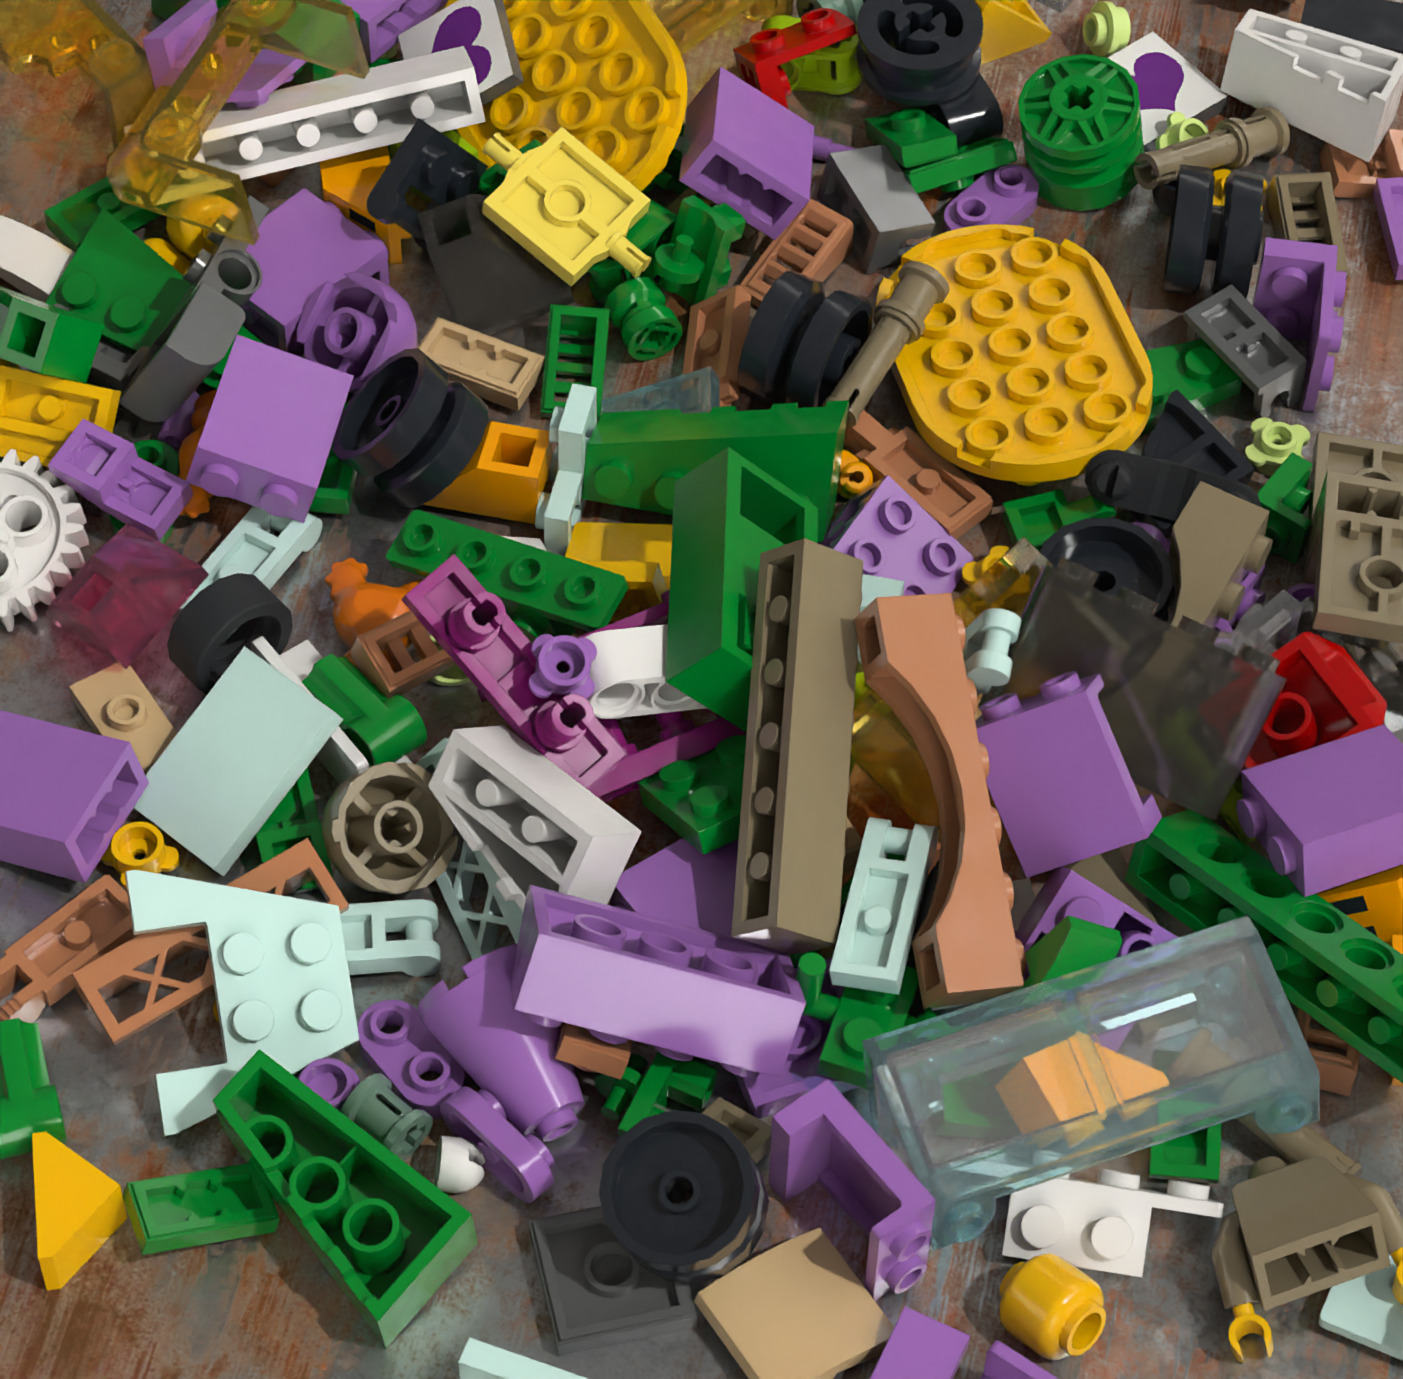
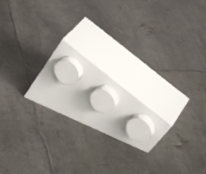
[1220,8,1403,162]
[428,725,642,912]

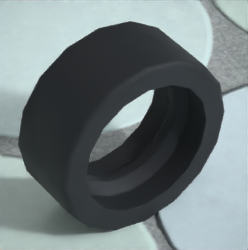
[167,573,293,695]

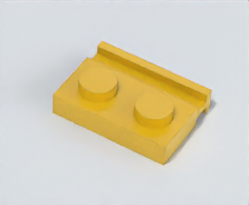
[0,365,121,467]

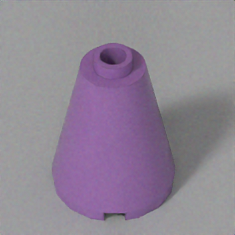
[417,944,585,1142]

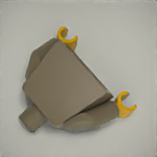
[1212,1156,1403,1364]

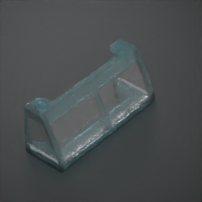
[862,916,1320,1251]

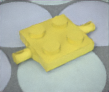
[482,127,651,287]

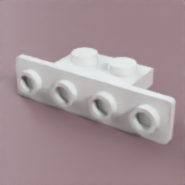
[943,1147,1224,1277]

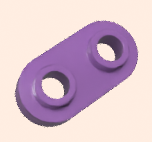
[943,164,1039,233]
[357,1000,465,1119]
[440,1086,555,1203]

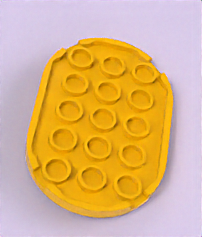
[445,0,688,191]
[876,224,1153,486]

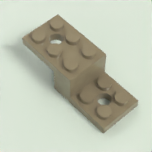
[1304,431,1403,644]

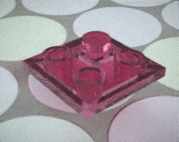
[45,523,209,669]

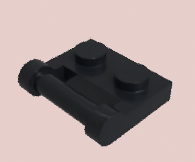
[367,118,488,254]

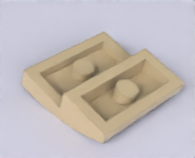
[694,1227,894,1379]

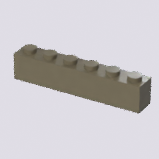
[731,538,863,955]

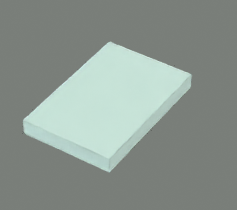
[134,646,343,876]

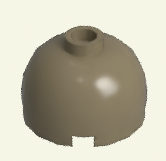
[322,762,458,895]

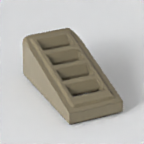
[1265,172,1349,280]

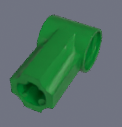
[302,653,427,766]
[0,1018,68,1160]

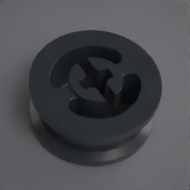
[856,0,983,106]

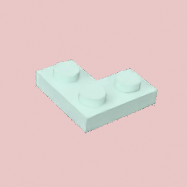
[535,383,597,557]

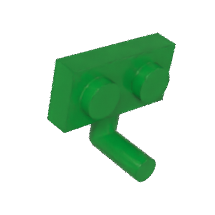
[796,953,919,1094]

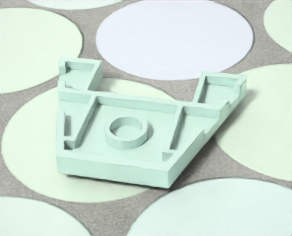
[125,870,359,1138]

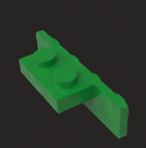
[386,510,629,644]

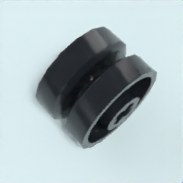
[1163,164,1264,299]
[738,271,873,408]
[333,348,488,508]
[1030,518,1173,680]
[599,1110,769,1284]

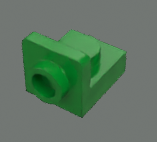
[1257,452,1313,564]

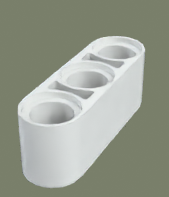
[584,624,707,719]

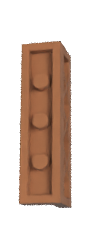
[72,838,349,1046]

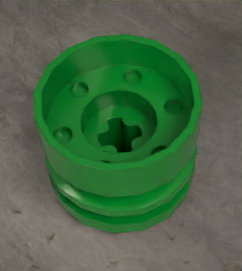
[1018,54,1145,211]

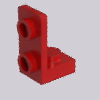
[733,8,857,110]

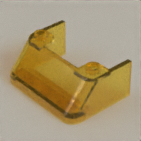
[106,0,370,245]

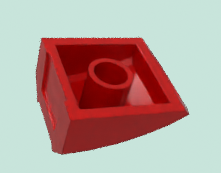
[1196,632,1387,776]

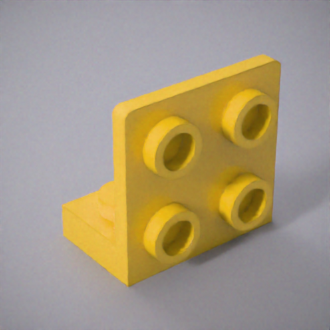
[565,522,673,625]

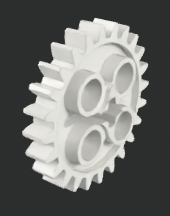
[0,449,89,632]

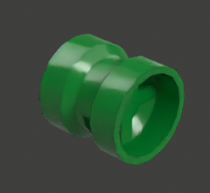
[605,277,682,361]

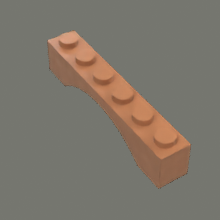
[854,593,1026,1009]

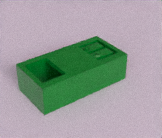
[665,447,818,733]

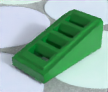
[540,304,610,422]

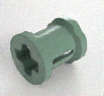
[341,1073,433,1161]

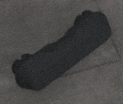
[1085,449,1261,521]

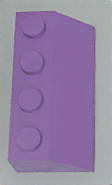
[510,885,806,1078]

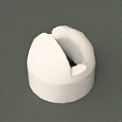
[434,1136,485,1193]

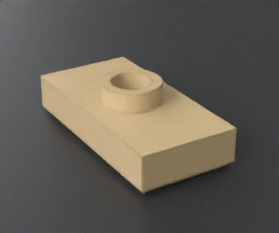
[417,317,545,411]
[69,658,177,775]

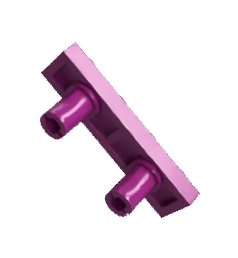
[401,554,627,789]

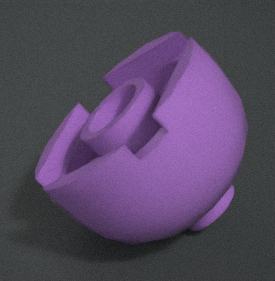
[297,272,418,396]

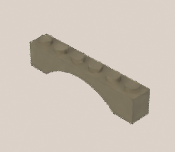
[1099,481,1273,773]

